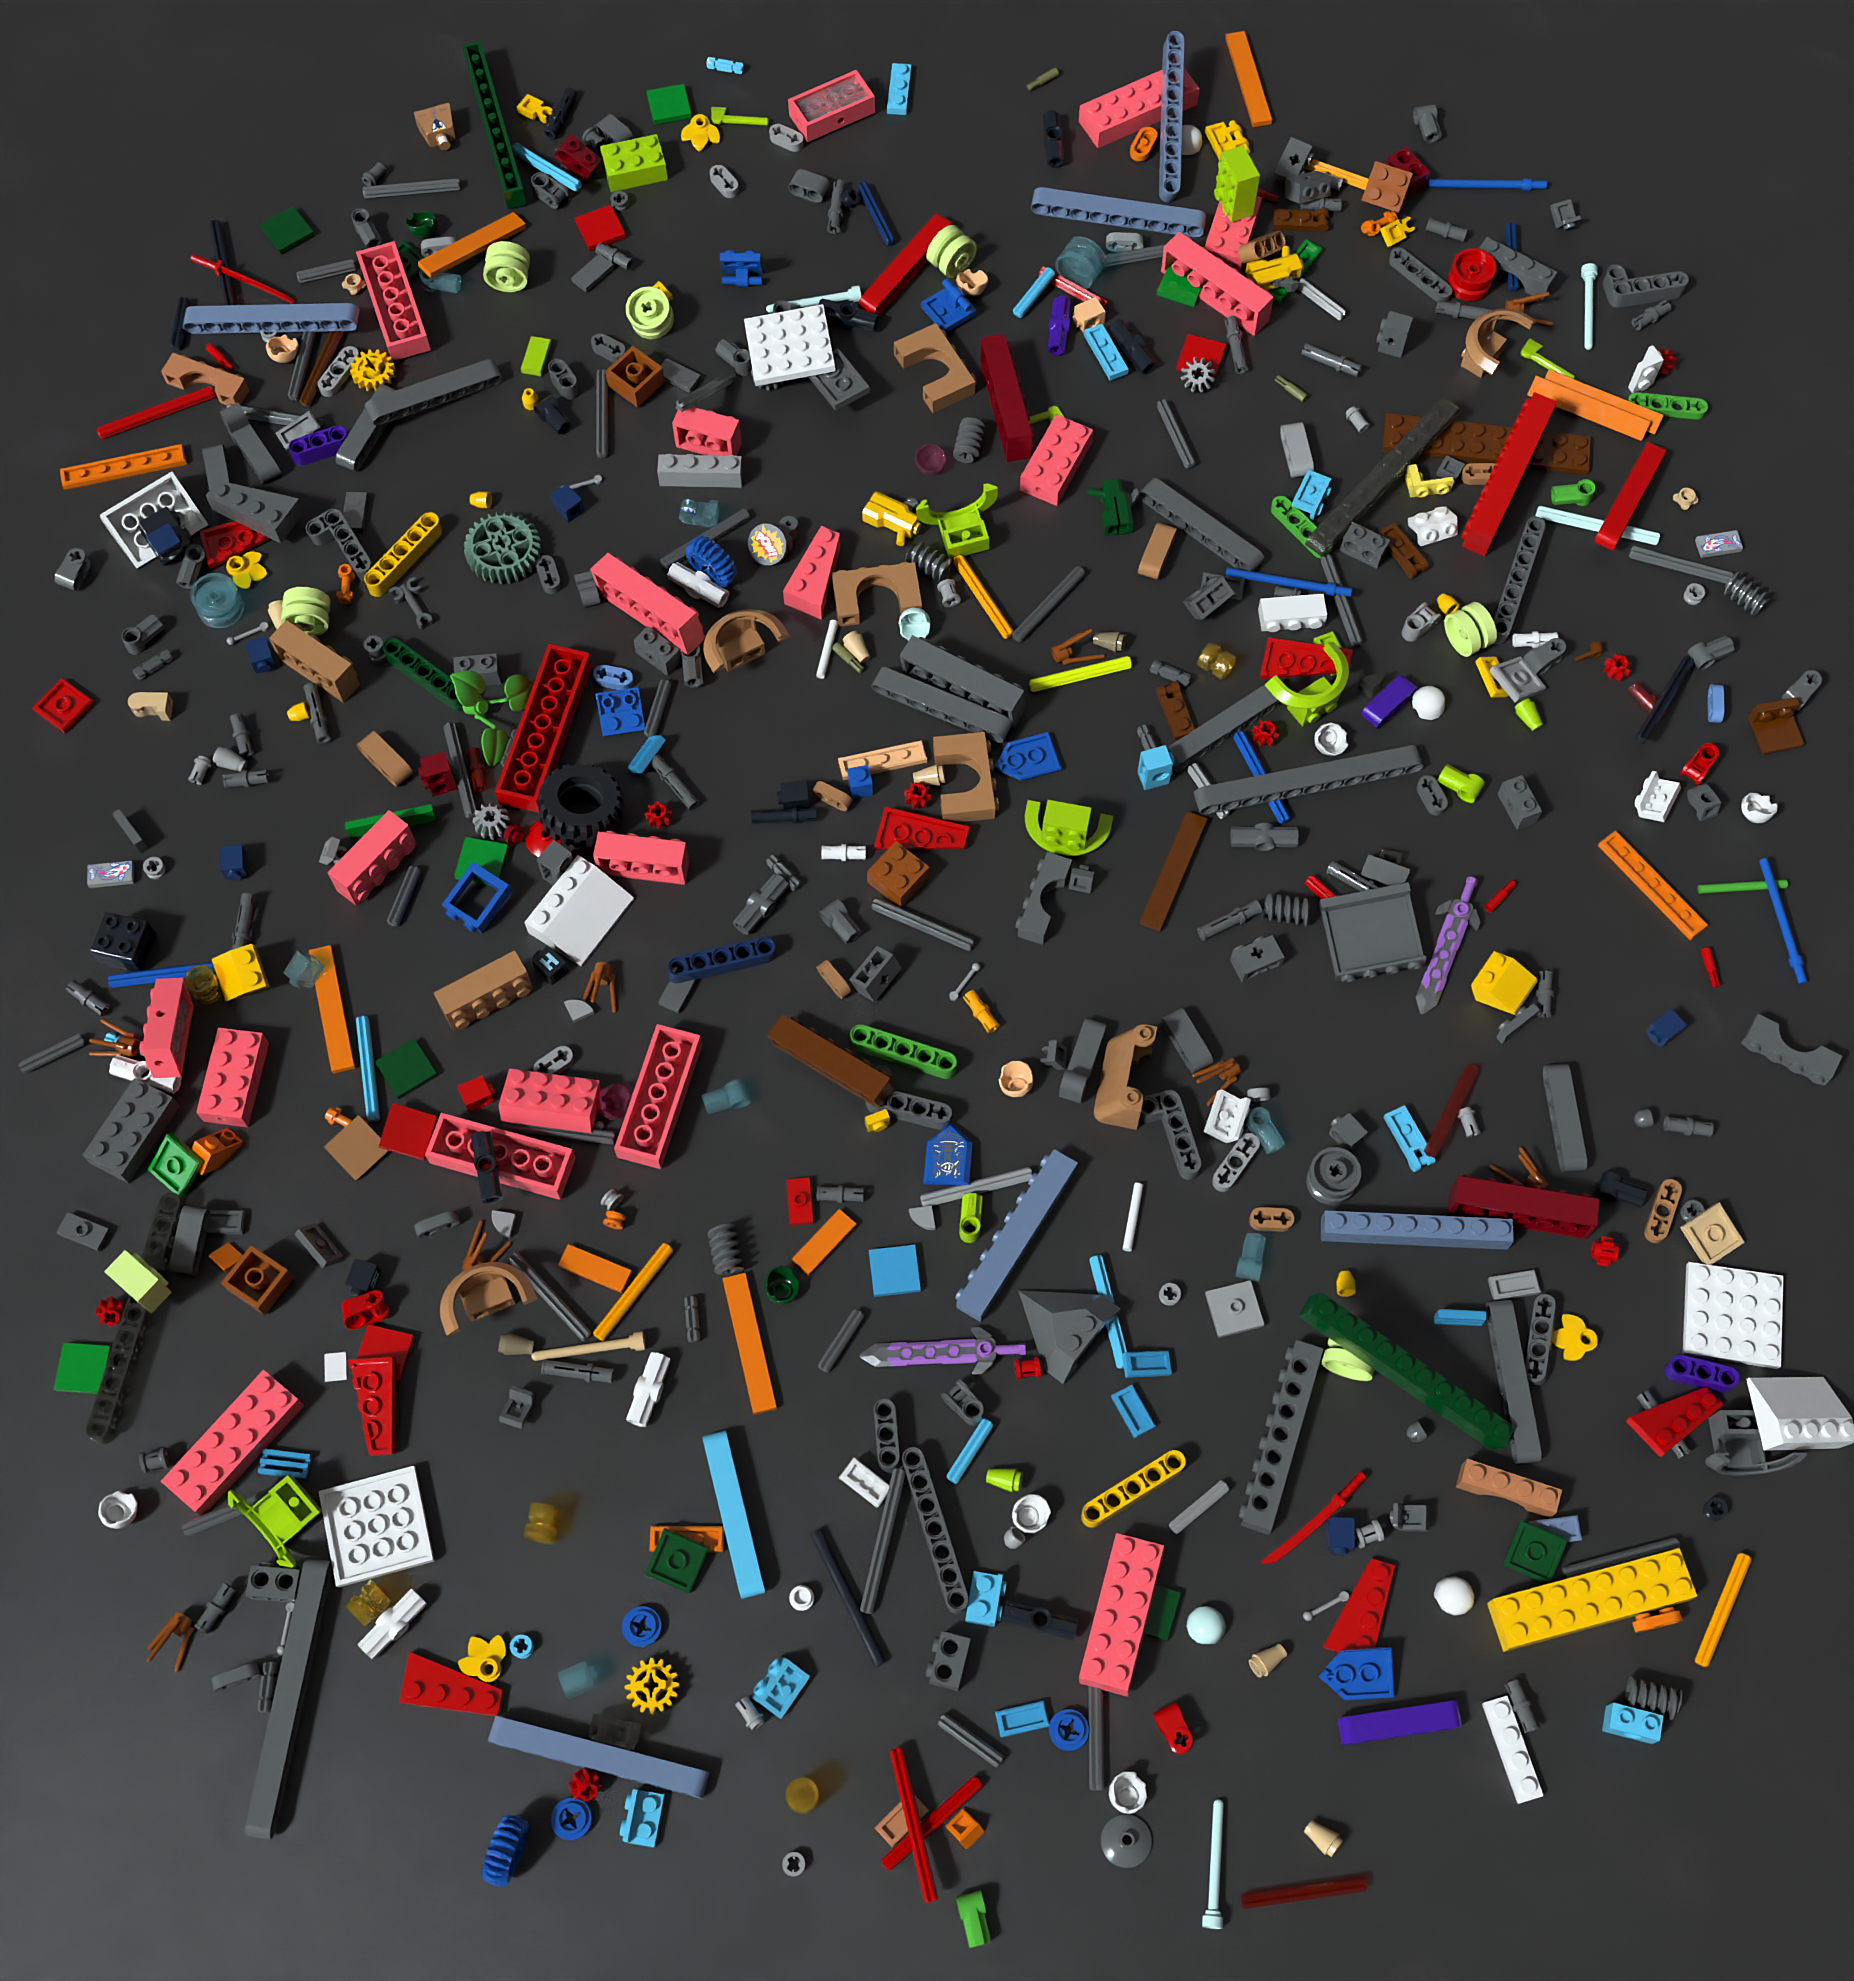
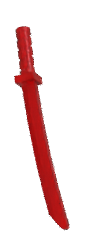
[191,254,295,304]
[1261,1471,1366,1564]

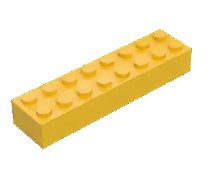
[1487,1548,1698,1652]

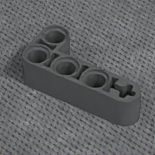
[1603,264,1689,308]
[219,402,281,484]
[306,509,374,582]
[1059,1017,1107,1104]
[865,1065,952,1130]
[1139,1090,1201,1180]

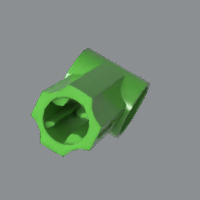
[1551,479,1595,506]
[956,1890,991,1948]

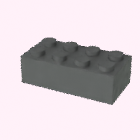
[83,1078,180,1184]

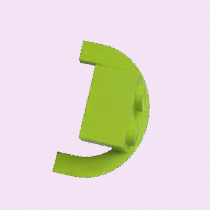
[916,483,998,559]
[1265,642,1349,727]
[1025,800,1113,856]
[228,1474,322,1568]

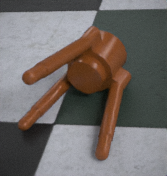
[1505,292,1553,326]
[1051,629,1105,666]
[581,962,616,1013]
[89,1018,140,1058]
[1192,1058,1241,1106]
[1489,1147,1549,1188]
[462,1220,511,1271]
[146,1611,194,1672]

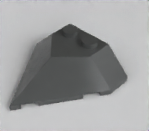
[1018,1290,1121,1385]

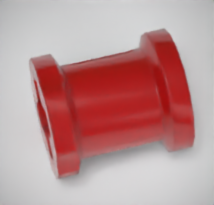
[1014,1356,1041,1381]

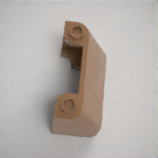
[1094,1024,1157,1130]

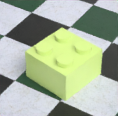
[104,1250,172,1314]

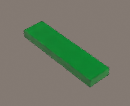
[1267,239,1323,306]
[345,804,437,839]

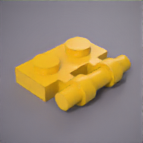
[1205,120,1250,161]

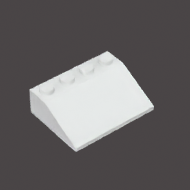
[100,472,208,569]
[524,855,634,967]
[1746,1377,1854,1450]

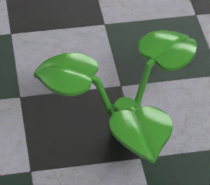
[450,670,533,767]

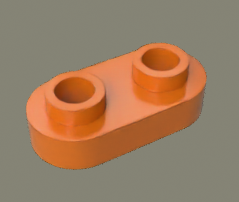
[1130,127,1157,161]
[1632,1607,1683,1633]

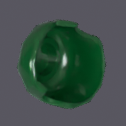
[405,211,437,239]
[764,1266,800,1305]

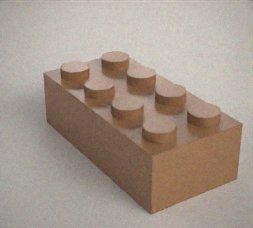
[269,620,360,703]
[434,950,533,1031]

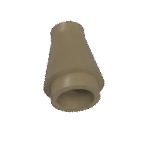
[1093,632,1126,653]
[498,1332,534,1355]

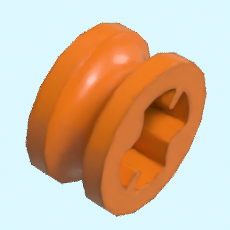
[603,1211,626,1229]

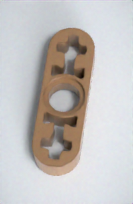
[1644,1179,1682,1243]

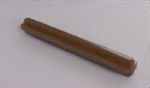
[299,331,344,407]

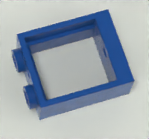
[442,862,513,933]

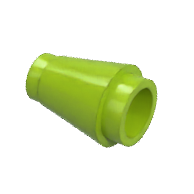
[1514,698,1543,731]
[986,1468,1023,1493]

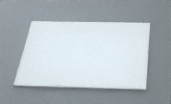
[325,1352,347,1382]

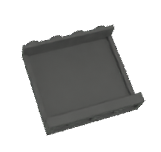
[1319,882,1426,983]

